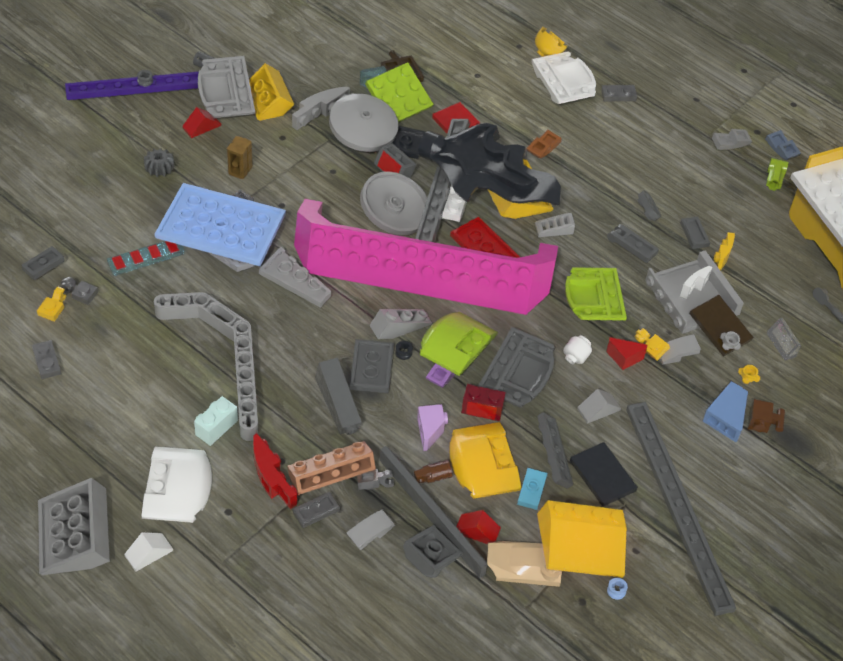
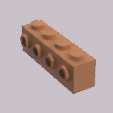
[287,441,376,495]

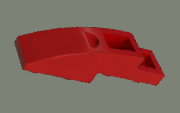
[253,433,298,509]

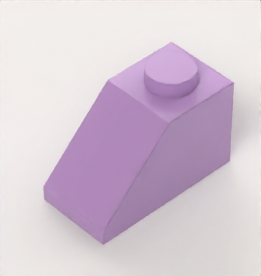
[417,404,448,451]

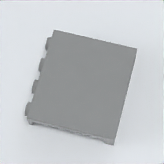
[646,250,744,334]

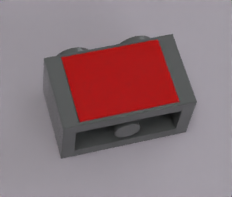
[374,143,416,178]

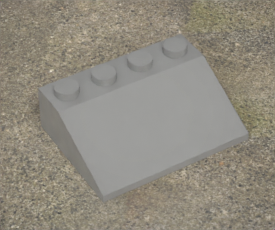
[38,478,110,575]

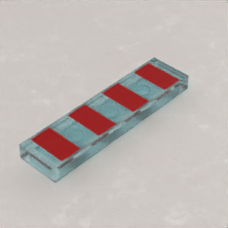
[107,241,184,276]

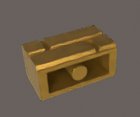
[227,136,253,179]

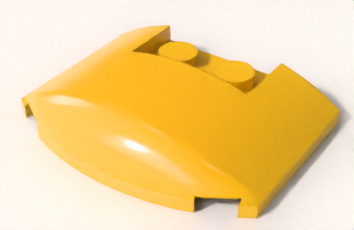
[449,422,521,499]

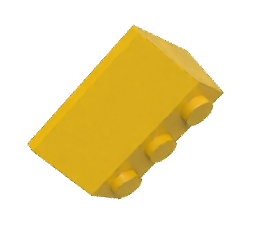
[249,63,294,121]

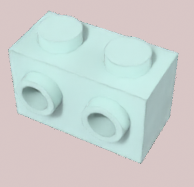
[194,396,238,446]

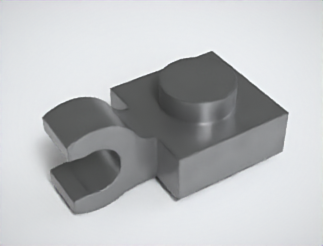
[357,469,394,490]

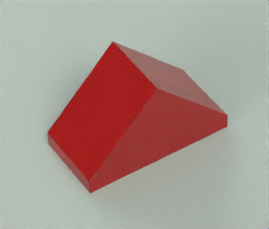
[182,107,221,139]
[606,337,648,370]
[456,510,501,544]

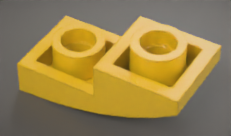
[714,232,735,270]

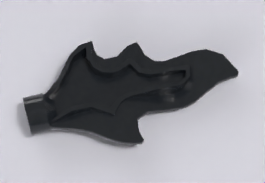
[418,123,561,206]

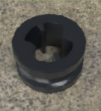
[395,341,413,360]

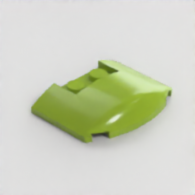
[565,267,627,320]
[420,312,498,376]

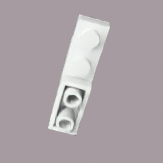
[442,185,467,222]

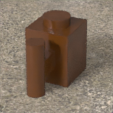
[748,399,785,433]

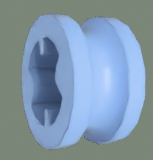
[607,578,628,600]

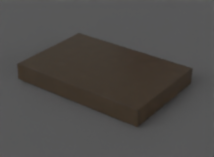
[689,295,754,357]

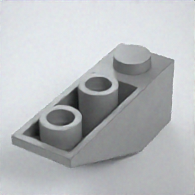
[370,309,432,339]

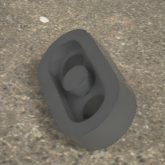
[637,190,661,221]

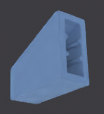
[703,381,748,442]

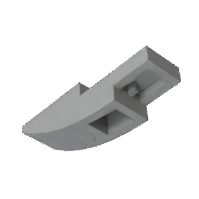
[292,86,350,130]

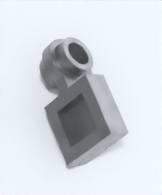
[60,277,98,305]

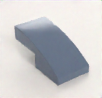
[765,130,801,160]

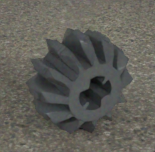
[144,148,174,177]

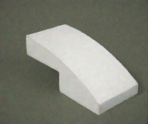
[680,266,712,299]

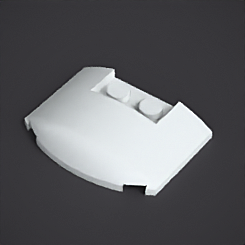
[532,52,596,104]
[142,446,212,523]

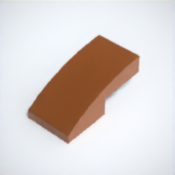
[526,130,561,159]

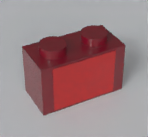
[461,384,506,422]

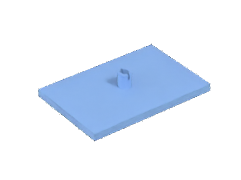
[155,183,286,266]

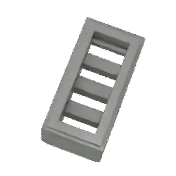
[535,213,575,237]

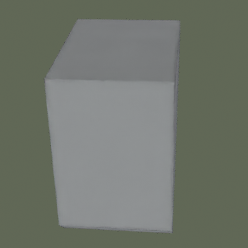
[577,389,621,424]

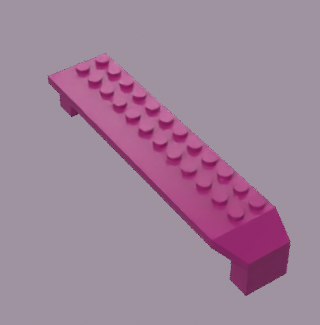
[294,199,558,315]

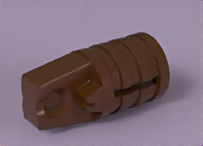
[414,460,452,483]

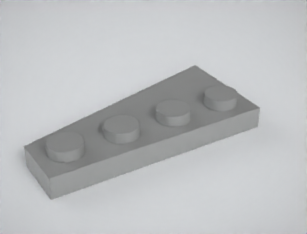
[259,247,331,308]

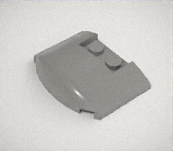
[198,56,255,118]

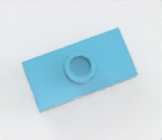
[517,468,547,510]

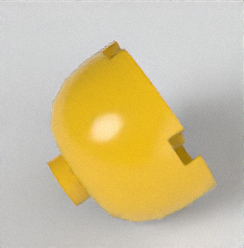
[535,27,568,57]

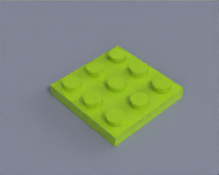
[365,63,434,123]

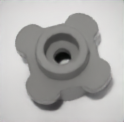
[720,331,741,350]

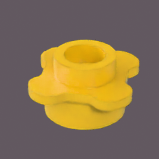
[738,365,760,384]

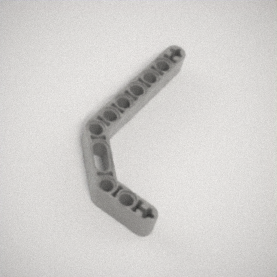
[154,292,258,441]

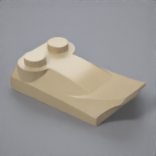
[487,541,562,587]

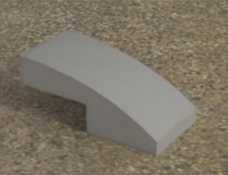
[712,129,752,150]
[660,334,701,365]
[347,510,395,550]

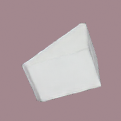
[124,533,173,572]

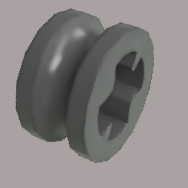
[137,70,153,87]

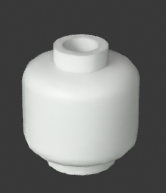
[563,335,592,364]

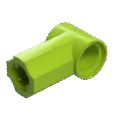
[766,158,789,191]

